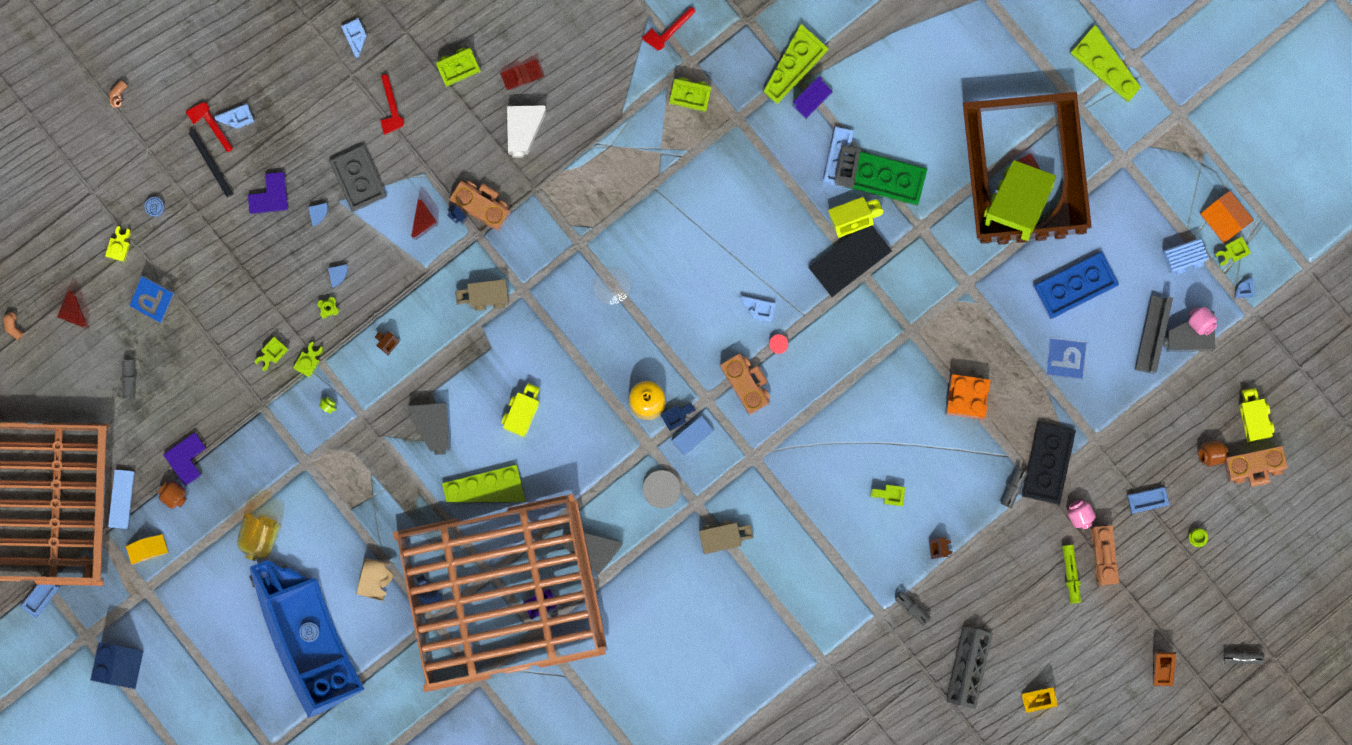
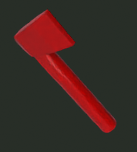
[641,7,696,51]
[380,74,405,135]
[185,102,233,152]

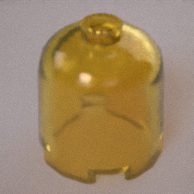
[237,513,282,561]

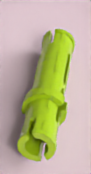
[1062,545,1082,604]

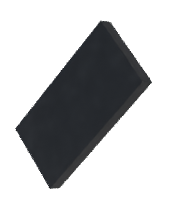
[808,226,892,298]
[1022,422,1076,505]

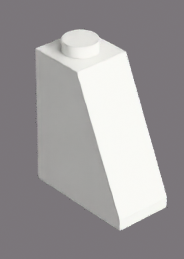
[507,106,546,158]

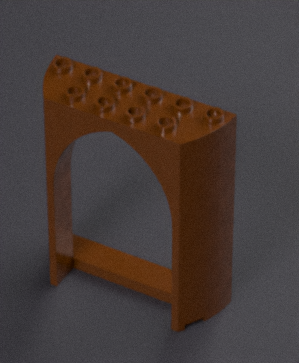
[963,92,1092,245]

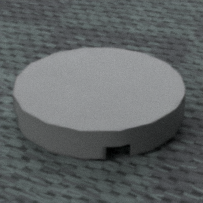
[643,470,681,508]

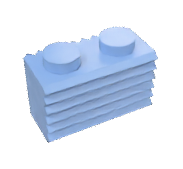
[1163,238,1209,275]

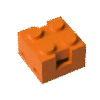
[946,374,991,420]

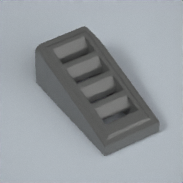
[835,145,861,188]

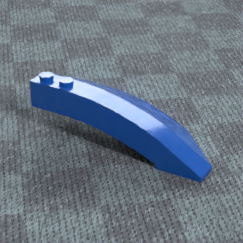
[250,560,364,718]

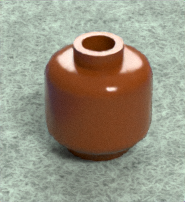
[1198,440,1228,467]
[158,480,187,509]

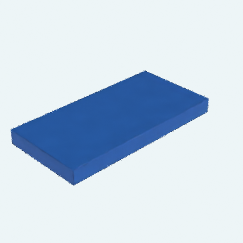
[1033,251,1119,320]

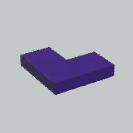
[248,172,288,214]
[164,433,206,486]

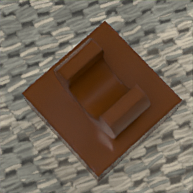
[375,331,400,356]
[929,537,953,559]

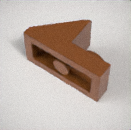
[1153,652,1176,686]

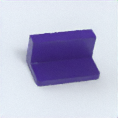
[793,76,833,119]

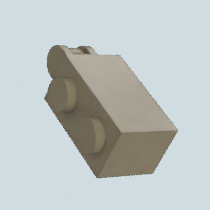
[455,279,509,311]
[699,520,754,555]

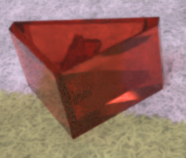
[411,199,438,240]
[57,291,89,329]

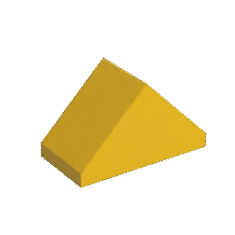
[126,534,169,565]
[1022,687,1058,713]

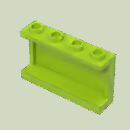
[984,160,1056,241]

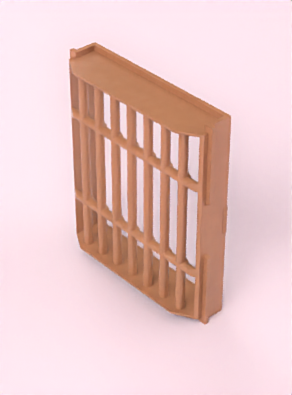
[0,422,110,586]
[393,494,608,692]

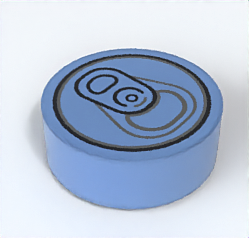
[144,197,165,217]
[299,622,320,642]

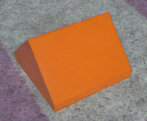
[1200,191,1254,244]

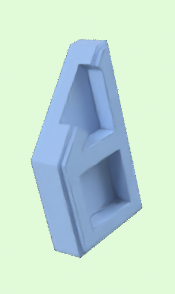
[341,18,367,58]
[214,104,254,129]
[740,296,776,322]

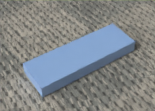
[823,126,854,186]
[108,470,135,529]

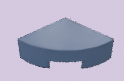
[308,203,328,226]
[328,265,348,288]
[1235,278,1255,299]

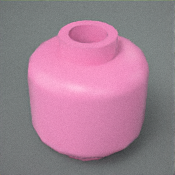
[1188,307,1217,335]
[1067,499,1096,529]

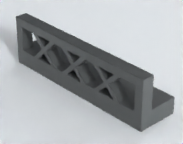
[1135,295,1173,375]
[947,627,993,709]

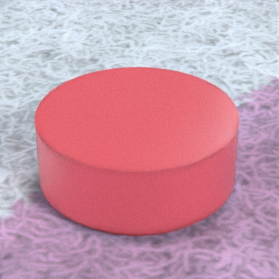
[769,334,788,354]

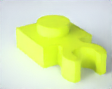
[105,226,131,262]

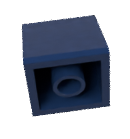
[90,642,144,689]

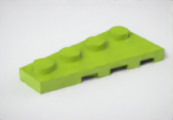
[763,24,829,105]
[1070,25,1141,103]
[442,465,526,503]

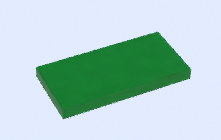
[846,151,927,206]

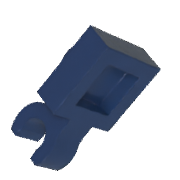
[447,204,468,225]
[660,403,696,432]
[417,575,443,605]

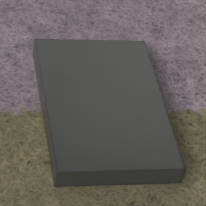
[329,145,387,213]

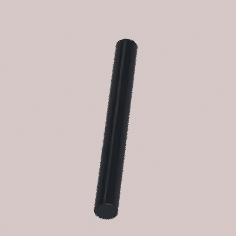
[188,129,233,198]

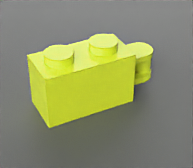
[828,197,884,238]
[501,383,540,438]
[1239,388,1274,443]

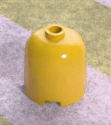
[628,381,666,420]

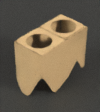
[356,558,395,602]

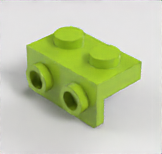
[436,47,481,87]
[669,77,711,112]

